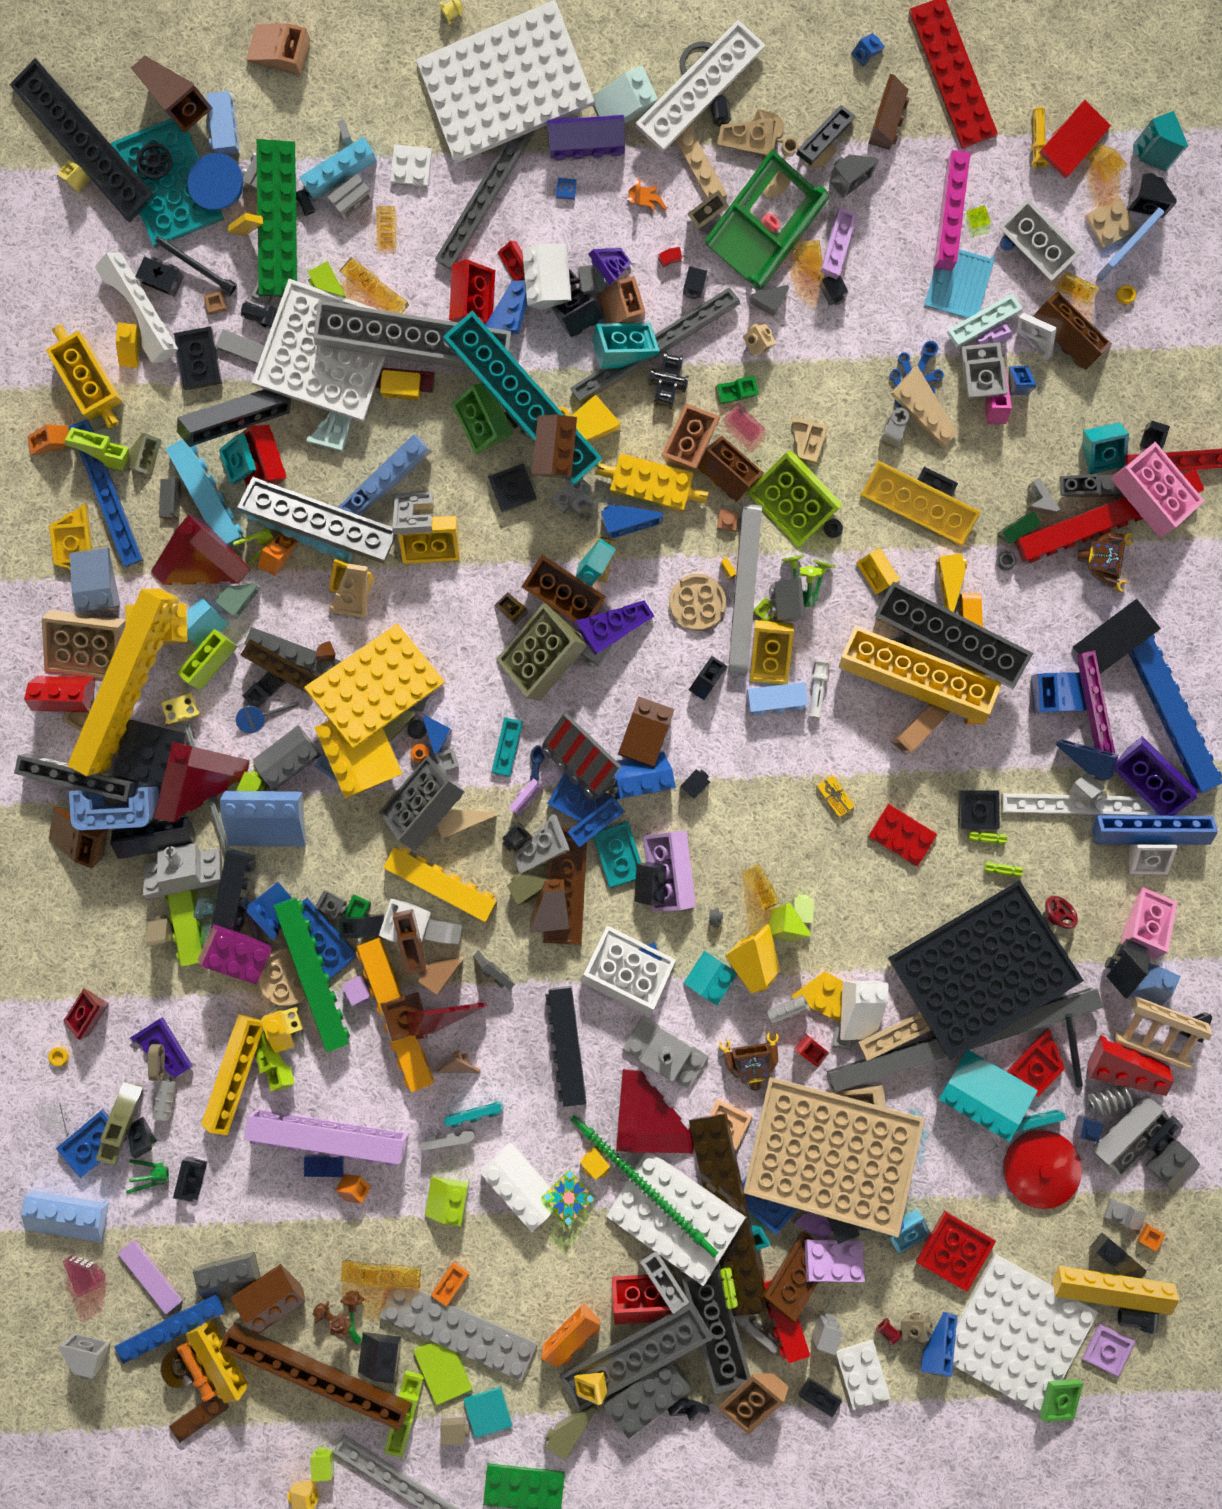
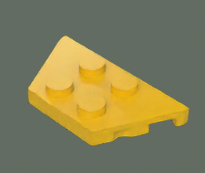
[49,504,93,570]
[791,971,843,1023]

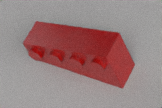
[1087,1035,1174,1096]
[764,1279,811,1364]

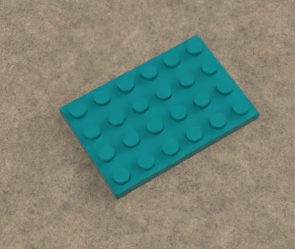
[111,118,225,248]

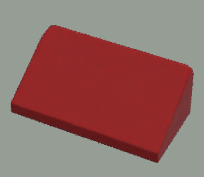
[497,241,525,281]

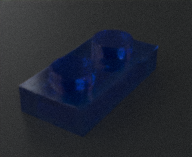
[304,1156,344,1177]

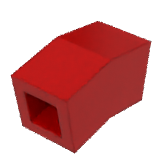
[658,247,682,268]

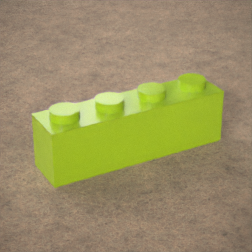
[165,889,205,967]

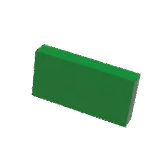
[337,894,371,931]

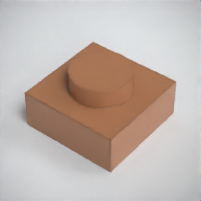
[717,509,739,532]

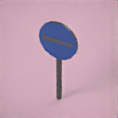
[235,702,299,733]

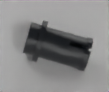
[296,189,316,216]

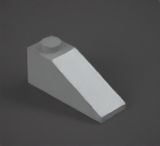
[639,1251,690,1314]

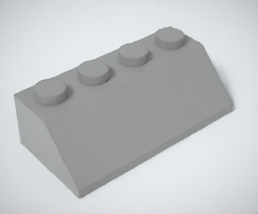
[1092,1095,1169,1179]

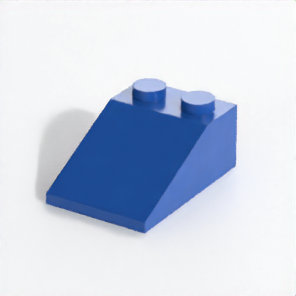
[601,505,664,540]

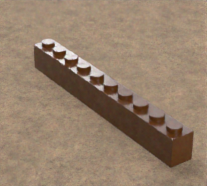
[219,1323,411,1430]

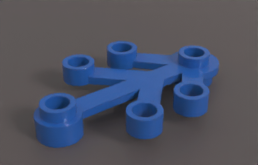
[889,341,944,408]

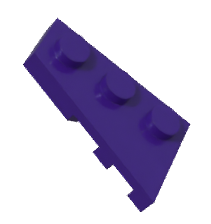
[588,248,631,286]
[130,1017,193,1078]

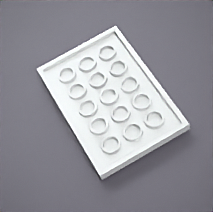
[606,1153,746,1286]

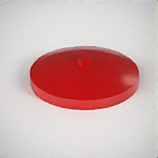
[1003,1130,1082,1209]

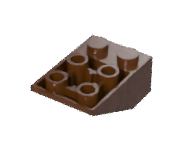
[49,806,108,869]

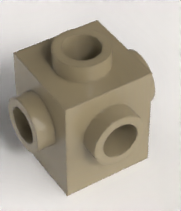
[901,1312,933,1344]

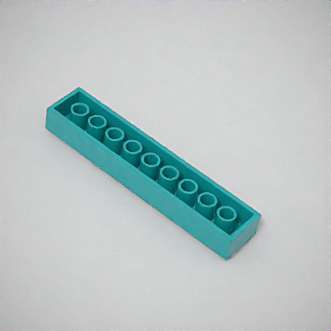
[443,311,603,487]

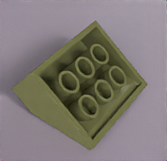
[496,603,588,701]

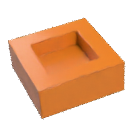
[1137,1223,1166,1252]

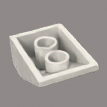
[840,981,888,1040]

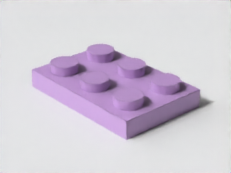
[805,1240,865,1283]

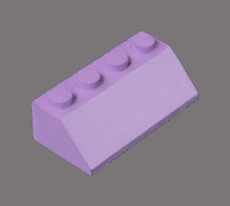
[643,831,696,912]

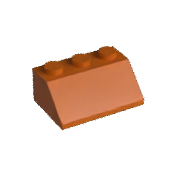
[541,1303,600,1368]

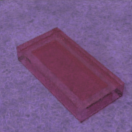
[725,403,765,443]

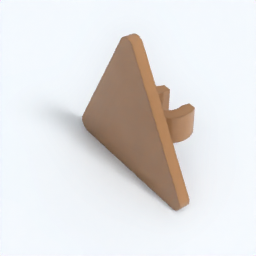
[438,1050,480,1073]

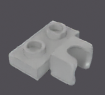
[550,479,594,518]

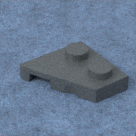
[473,950,515,990]

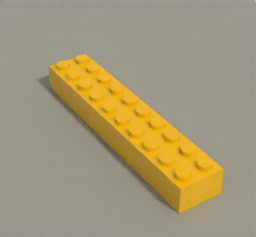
[67,588,180,776]

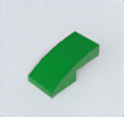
[715,376,759,405]

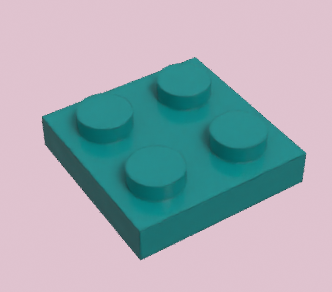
[219,434,256,485]

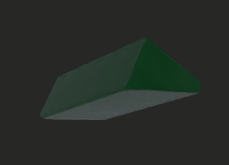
[997,512,1041,544]

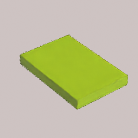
[414,1341,472,1405]

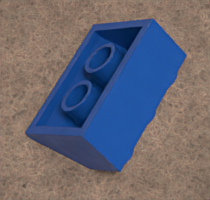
[613,752,676,800]

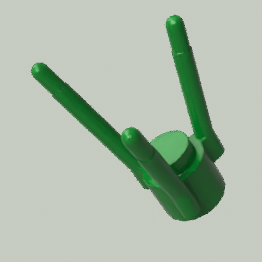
[126,1159,169,1194]

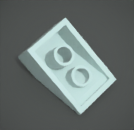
[592,65,658,123]

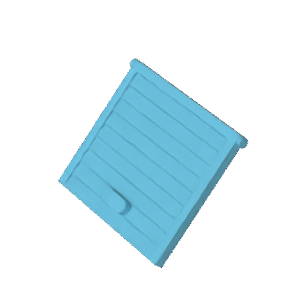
[924,249,994,318]

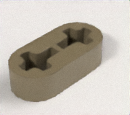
[148,1044,165,1081]

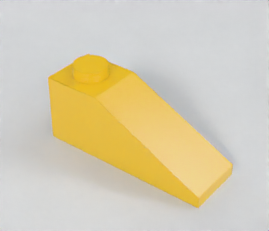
[936,553,967,612]

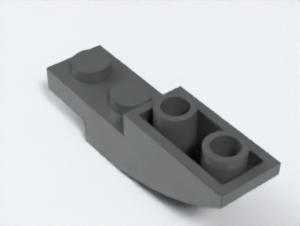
[1059,474,1124,497]

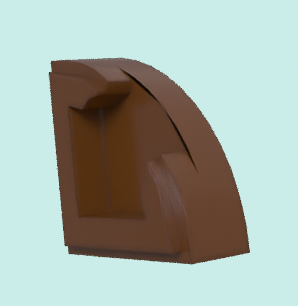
[316,641,336,661]

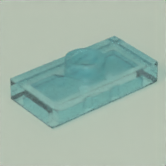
[193,897,215,919]

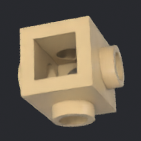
[743,324,777,356]

